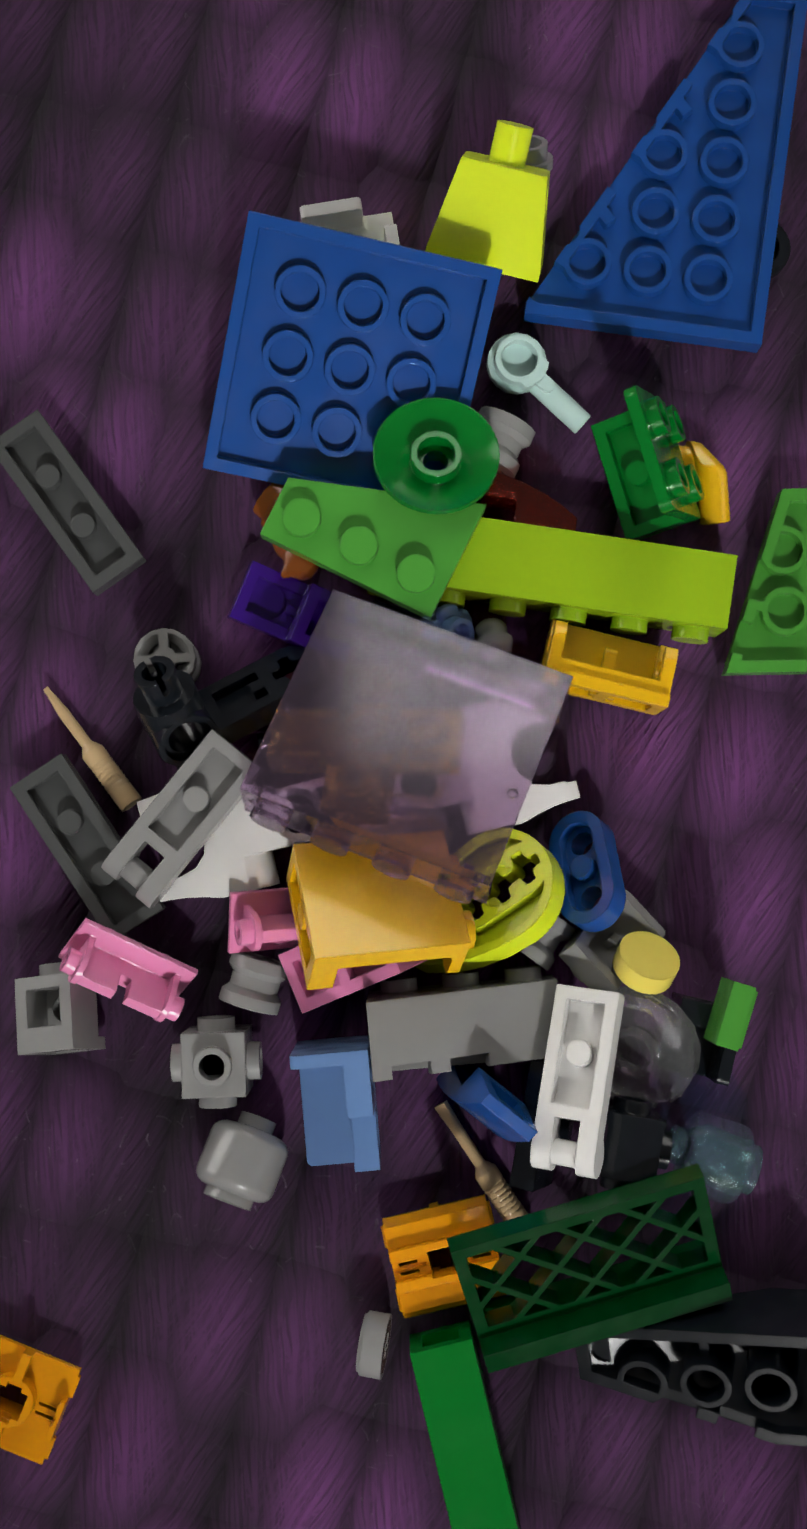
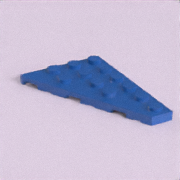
[524,0,807,353]

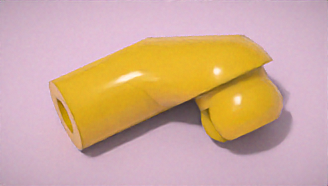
[679,441,731,525]

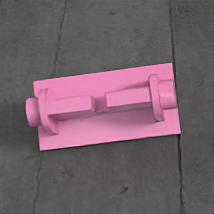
[227,887,299,954]
[58,918,198,1023]

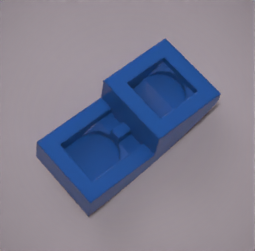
[436,1065,538,1142]

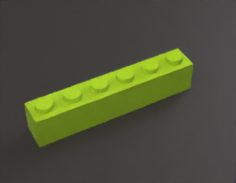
[367,517,738,644]

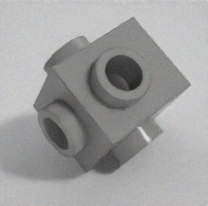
[170,1015,263,1109]

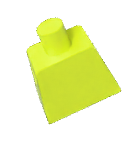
[425,120,550,283]

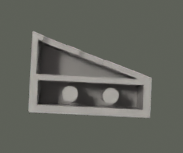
[366,965,557,1082]

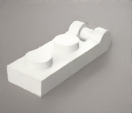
[530,984,625,1179]

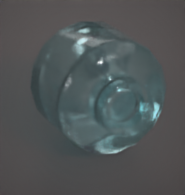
[669,1111,763,1204]

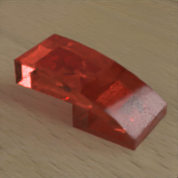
[476,473,577,531]

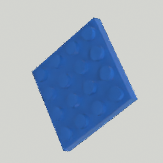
[203,210,502,490]

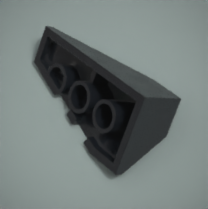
[576,1288,807,1446]

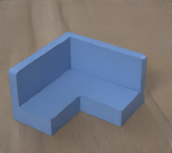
[289,1035,381,1172]

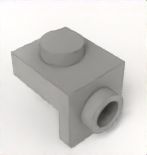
[559,890,665,992]

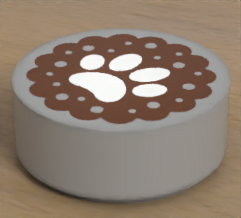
[356,1310,392,1380]

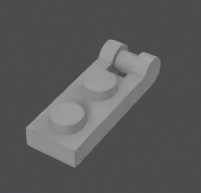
[101,729,264,909]

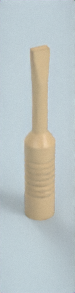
[43,686,142,812]
[435,1100,528,1221]

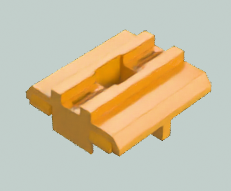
[381,1194,507,1318]
[0,1334,82,1465]

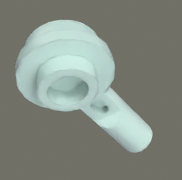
[486,332,591,434]

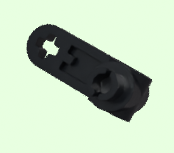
[133,646,325,770]

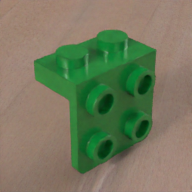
[591,385,704,540]

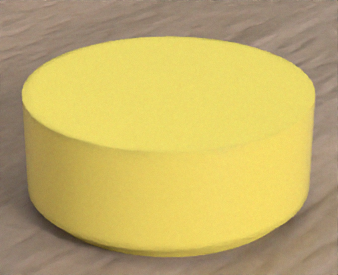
[612,931,680,994]

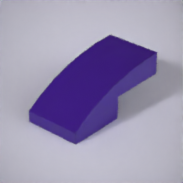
[227,560,368,665]

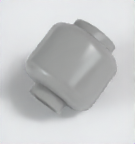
[196,1111,288,1211]

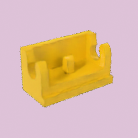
[536,619,678,715]

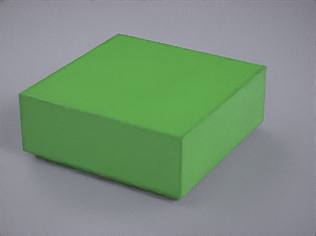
[703,977,758,1052]

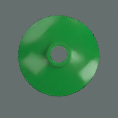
[373,397,500,514]

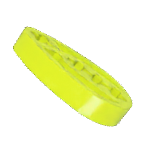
[414,829,565,973]

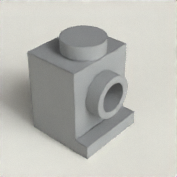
[14,962,106,1055]

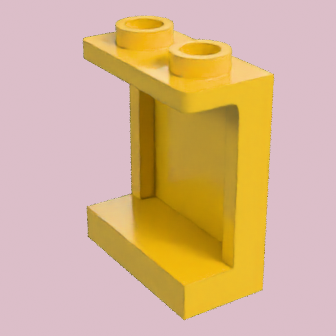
[286,832,476,990]

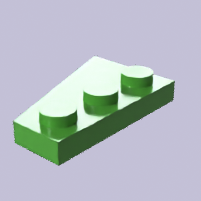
[260,477,487,621]
[721,488,807,676]

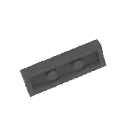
[0,409,147,596]
[9,753,167,935]

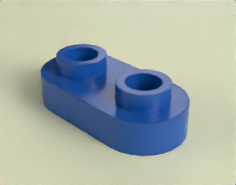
[549,811,626,932]

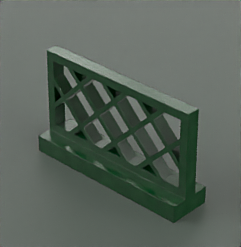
[447,1163,733,1373]

